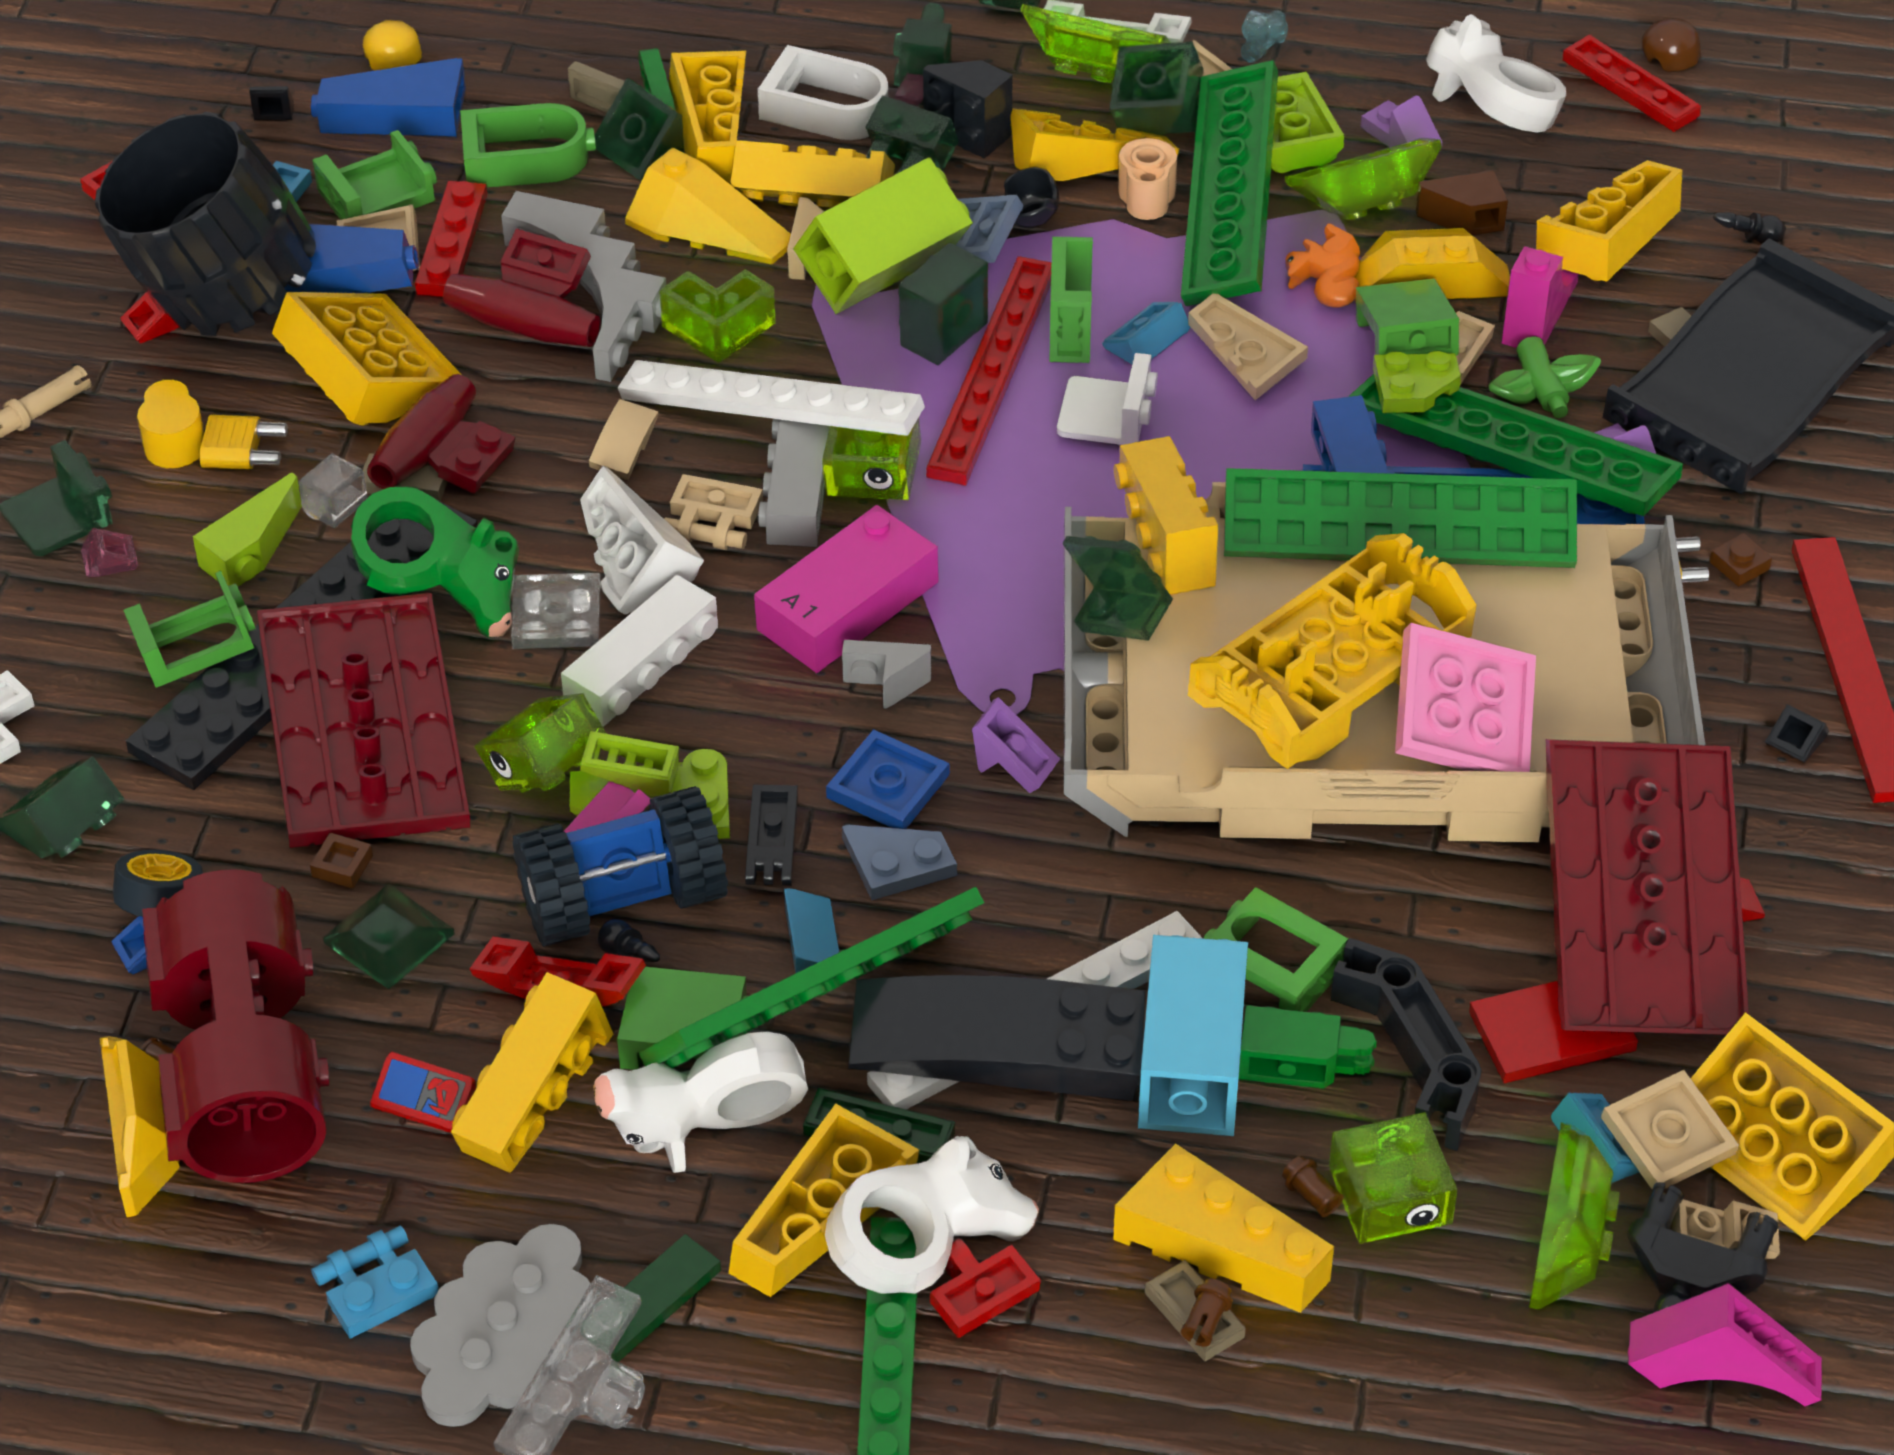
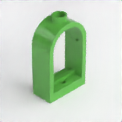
[460,103,596,188]

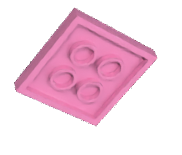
[1395,623,1536,772]

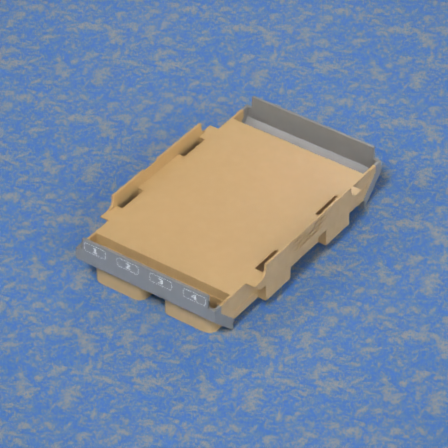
[1064,482,1705,842]

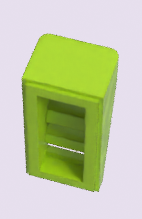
[580,731,679,797]

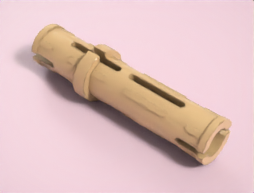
[0,365,91,438]

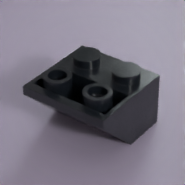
[923,60,1013,159]

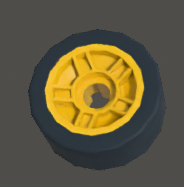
[113,850,203,917]

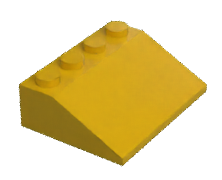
[272,292,462,425]
[1690,1012,1894,1241]

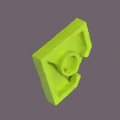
[1373,351,1461,413]

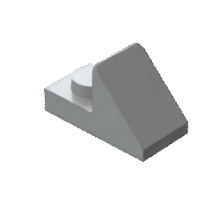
[842,640,931,709]

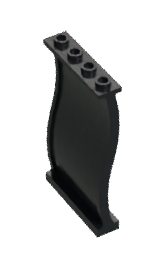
[1602,238,1894,494]

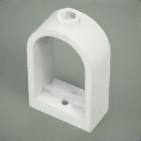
[758,45,897,140]

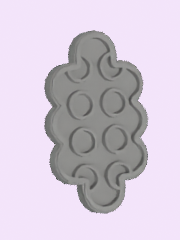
[410,1224,595,1427]

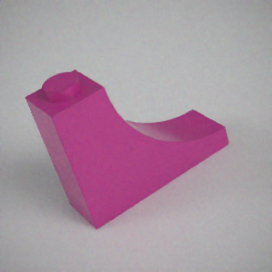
[1501,246,1579,348]
[1628,1283,1822,1406]

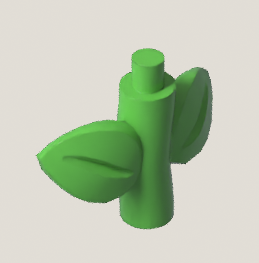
[1489,336,1601,418]

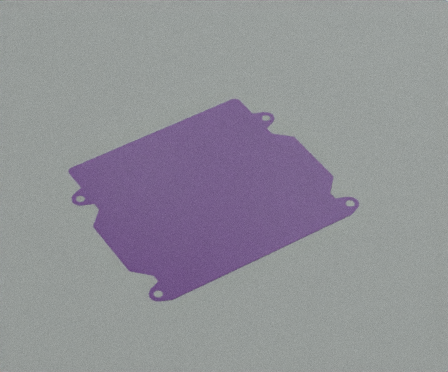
[812,210,1471,715]

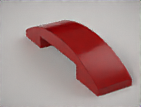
[469,936,646,1007]

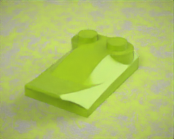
[1271,72,1344,173]
[570,749,730,839]

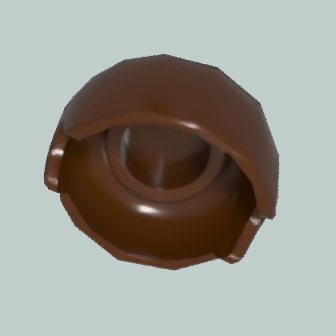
[1642,18,1701,72]

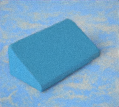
[1102,302,1191,364]
[784,888,839,974]
[1551,1093,1639,1186]

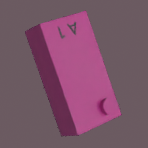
[754,505,939,673]

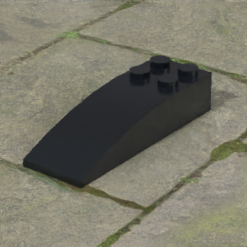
[848,975,1145,1101]

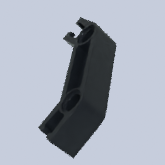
[1331,938,1482,1151]

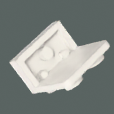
[1057,353,1158,445]

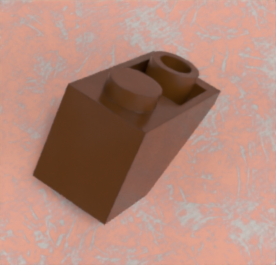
[1416,171,1508,235]

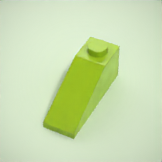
[193,472,302,587]

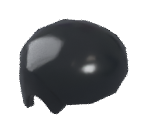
[1004,167,1060,228]

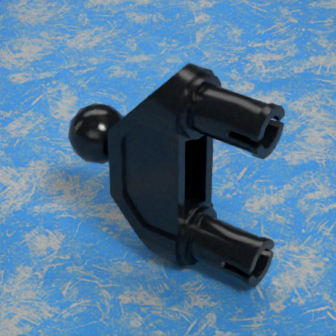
[1627,1182,1779,1313]

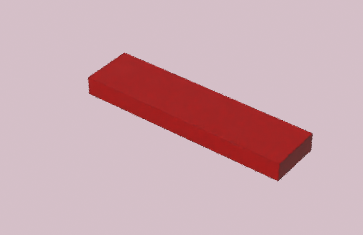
[1562,35,1701,132]

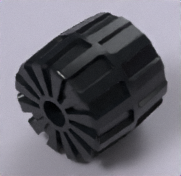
[95,111,316,336]

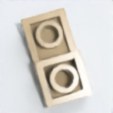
[589,399,659,480]
[1671,1199,1780,1259]

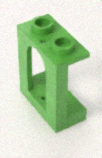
[1049,237,1093,363]
[123,571,256,688]
[1203,887,1348,1012]

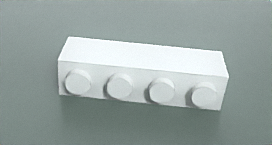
[561,575,718,727]

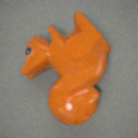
[1285,223,1360,308]

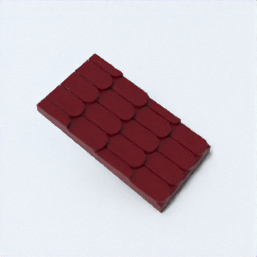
[257,593,471,848]
[1546,739,1749,1035]

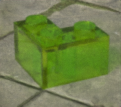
[659,269,776,363]

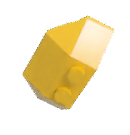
[1354,228,1510,303]
[100,1036,180,1217]

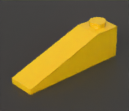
[1011,109,1179,181]
[625,148,791,265]

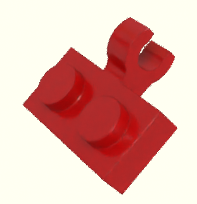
[930,1238,1041,1338]

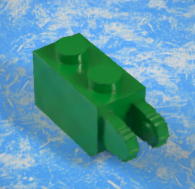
[1239,1005,1377,1089]

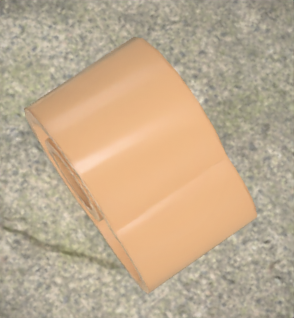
[1118,138,1177,220]

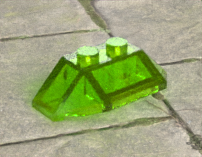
[1021,4,1172,83]
[1285,137,1442,220]
[1529,1122,1620,1309]

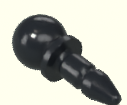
[1713,212,1785,244]
[598,919,660,962]

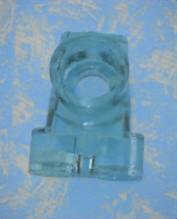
[1241,10,1288,63]

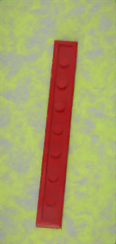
[926,256,1052,485]
[1791,537,1894,803]

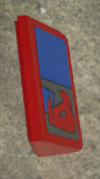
[370,1052,476,1133]

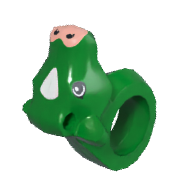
[351,487,519,637]

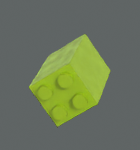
[793,157,973,314]

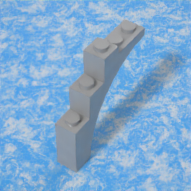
[501,191,672,382]

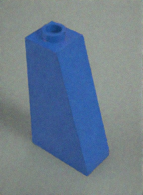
[311,58,466,137]
[285,224,419,293]

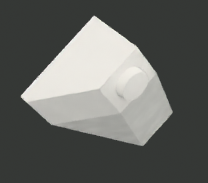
[580,466,704,615]

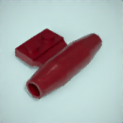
[443,228,601,347]
[367,374,516,494]

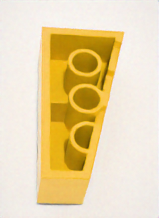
[669,51,746,183]
[730,140,895,210]
[1536,160,1682,282]
[1113,436,1218,596]
[451,972,614,1173]
[729,1104,919,1297]
[1113,1144,1334,1313]

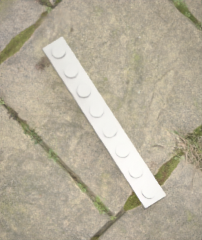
[618,360,925,436]
[867,911,1203,1109]

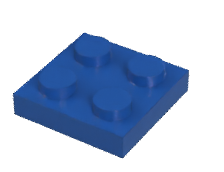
[826,729,950,829]

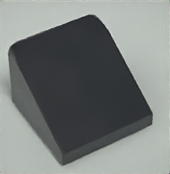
[249,86,294,120]
[1765,704,1829,763]

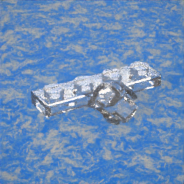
[493,1275,645,1455]

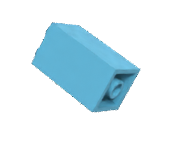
[1138,935,1248,1136]

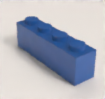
[1311,395,1395,474]

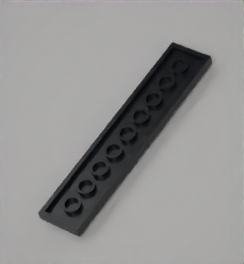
[125,487,478,790]

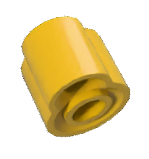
[137,380,204,468]

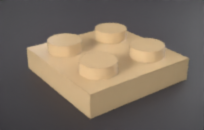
[1601,1070,1739,1189]

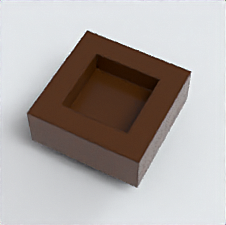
[1710,533,1772,587]
[310,833,373,889]

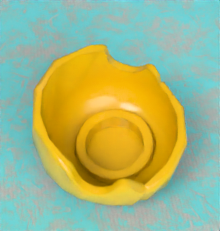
[363,20,422,71]

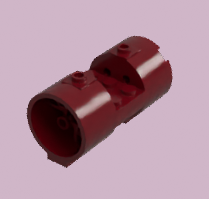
[142,869,329,1183]

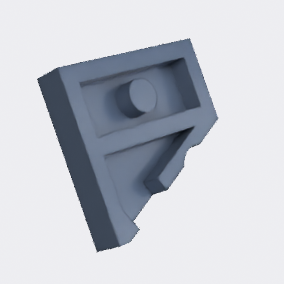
[955,195,1023,264]
[842,825,957,900]

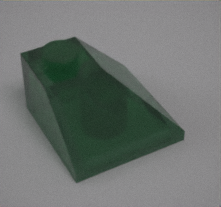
[323,883,454,989]

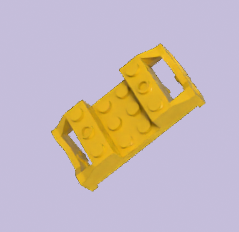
[1188,533,1477,769]

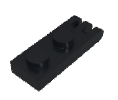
[745,784,798,886]

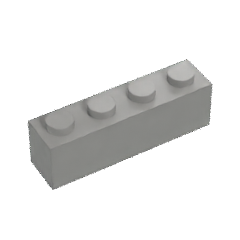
[758,419,833,547]

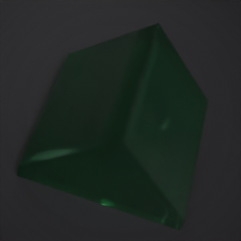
[594,78,685,181]

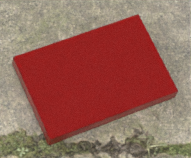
[1469,981,1638,1083]

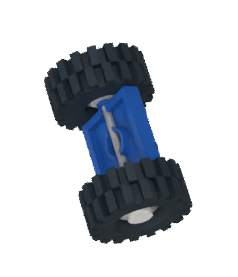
[512,786,728,947]

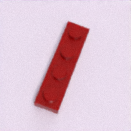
[415,181,487,297]

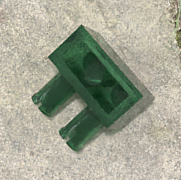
[893,3,952,105]
[865,95,959,174]

